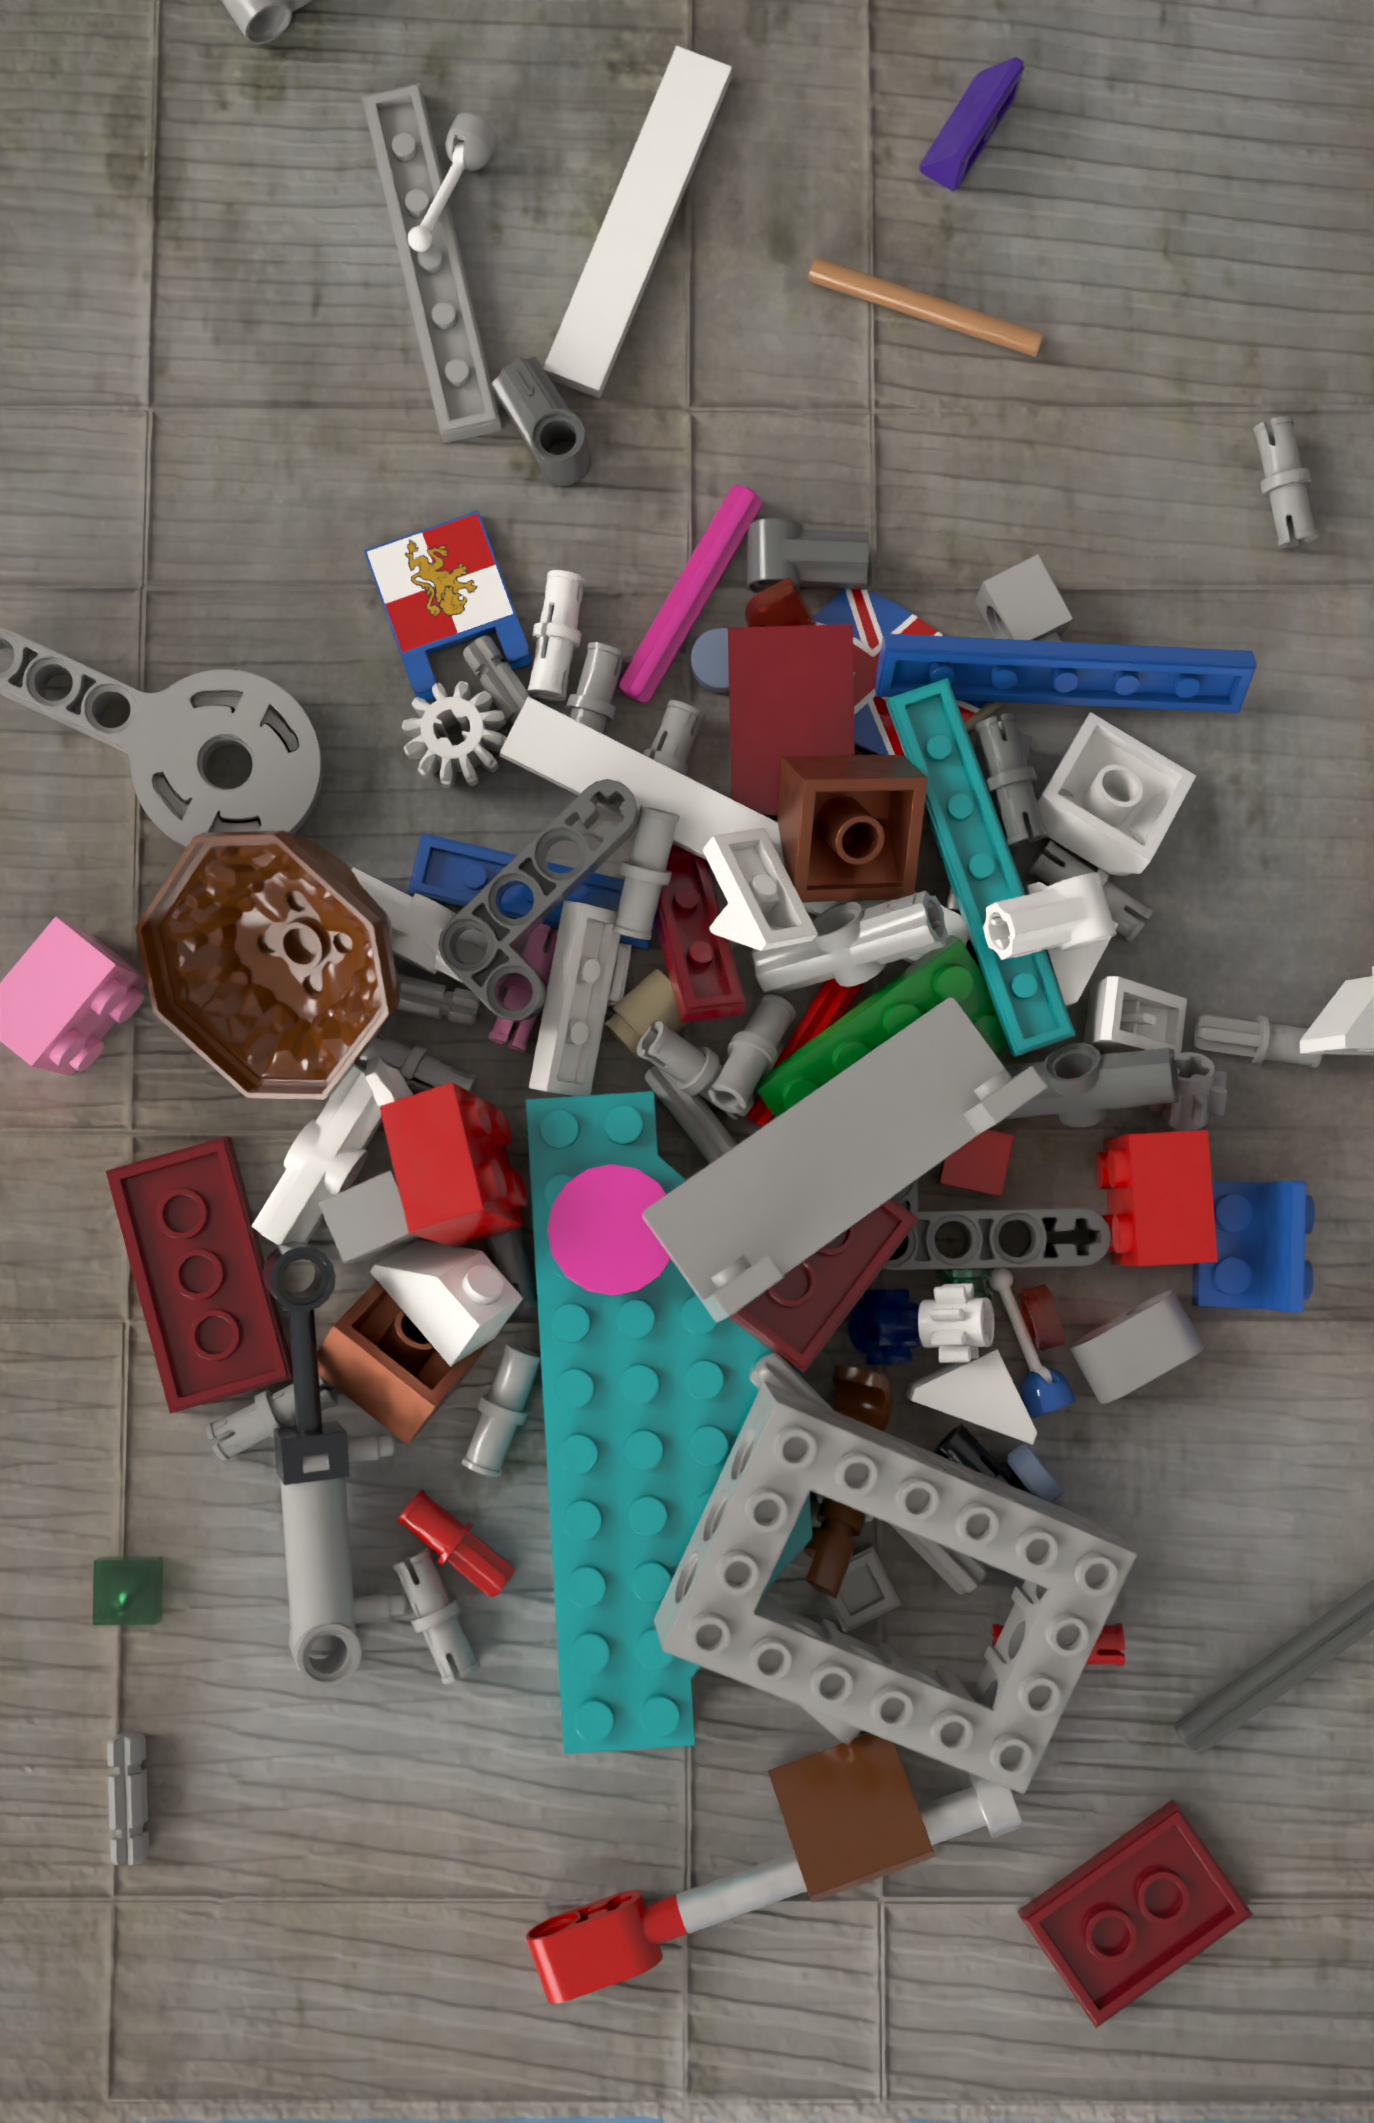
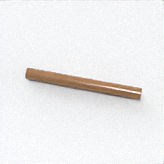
[808,257,1044,357]

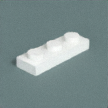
[529,901,621,1096]

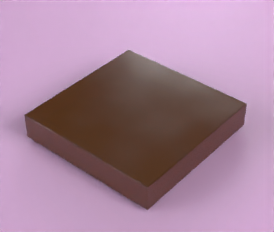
[768,1733,936,1903]

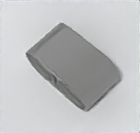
[1069,1290,1205,1404]

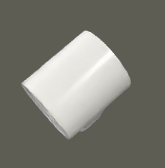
[983,872,1117,960]

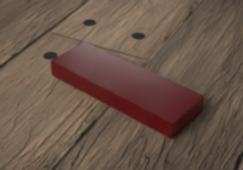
[654,845,746,1023]

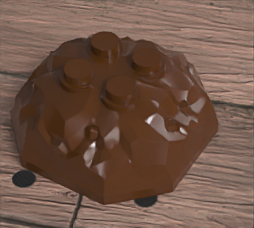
[135,830,401,1100]

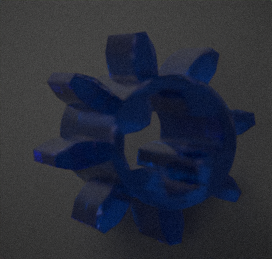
[848,1289,922,1366]

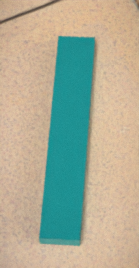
[886,678,1076,1057]

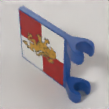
[364,511,532,702]

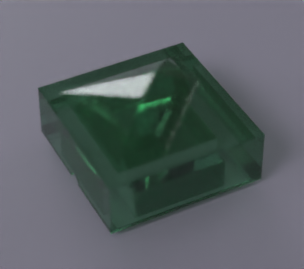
[93,1557,163,1625]

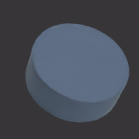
[691,628,729,694]
[1007,1442,1066,1503]

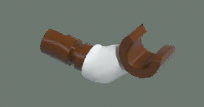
[804,1365,893,1599]

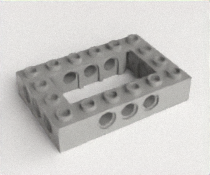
[653,1381,1137,1794]

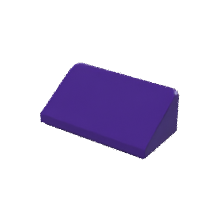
[919,57,1025,192]

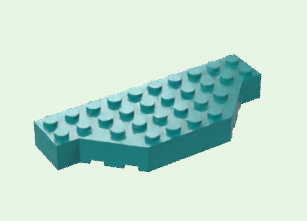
[526,1091,812,1754]

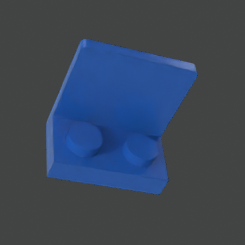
[1192,1180,1315,1313]

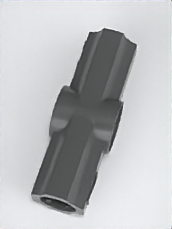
[1003,1043,1180,1127]

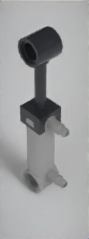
[263,1241,407,1689]

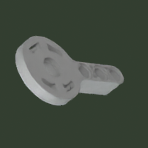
[0,626,323,848]

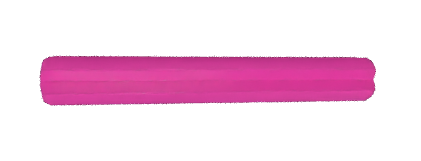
[618,484,762,704]

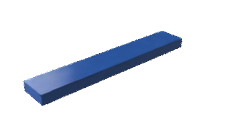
[874,633,1257,713]

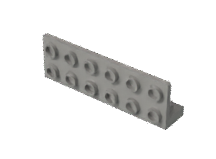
[642,998,1047,1323]

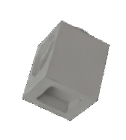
[975,554,1073,642]

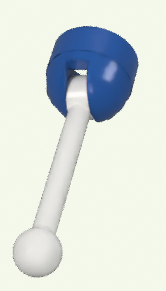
[988,1268,1076,1418]

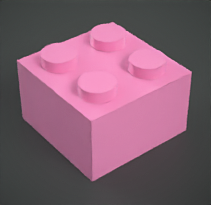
[0,917,147,1076]

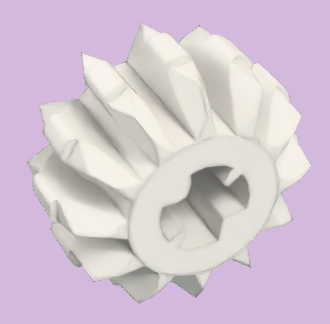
[402,681,507,788]

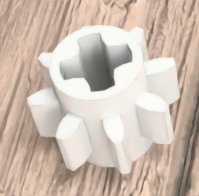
[918,1283,995,1363]

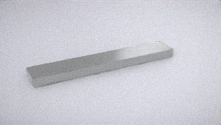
[362,83,502,444]

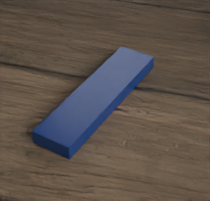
[407,833,655,951]

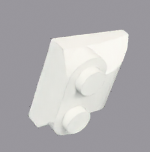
[1037,712,1196,876]

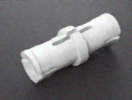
[527,570,586,701]

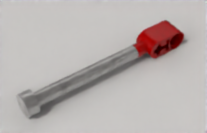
[526,1773,1023,2004]

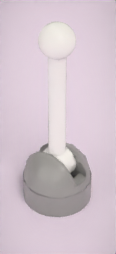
[408,113,499,252]

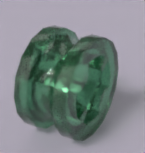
[935,1268,993,1301]

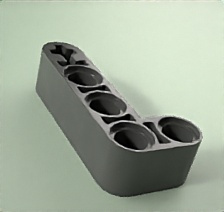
[438,779,639,1021]
[882,1179,1111,1270]

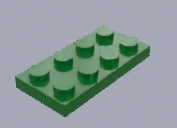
[754,935,1009,1118]

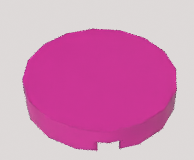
[547,1164,671,1296]

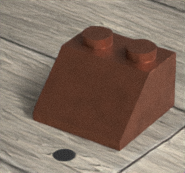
[777,755,928,902]
[317,1280,501,1445]

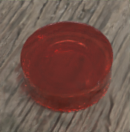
[1020,1284,1065,1351]

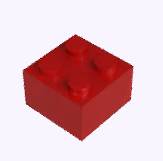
[379,1082,527,1248]
[1095,1130,1218,1266]

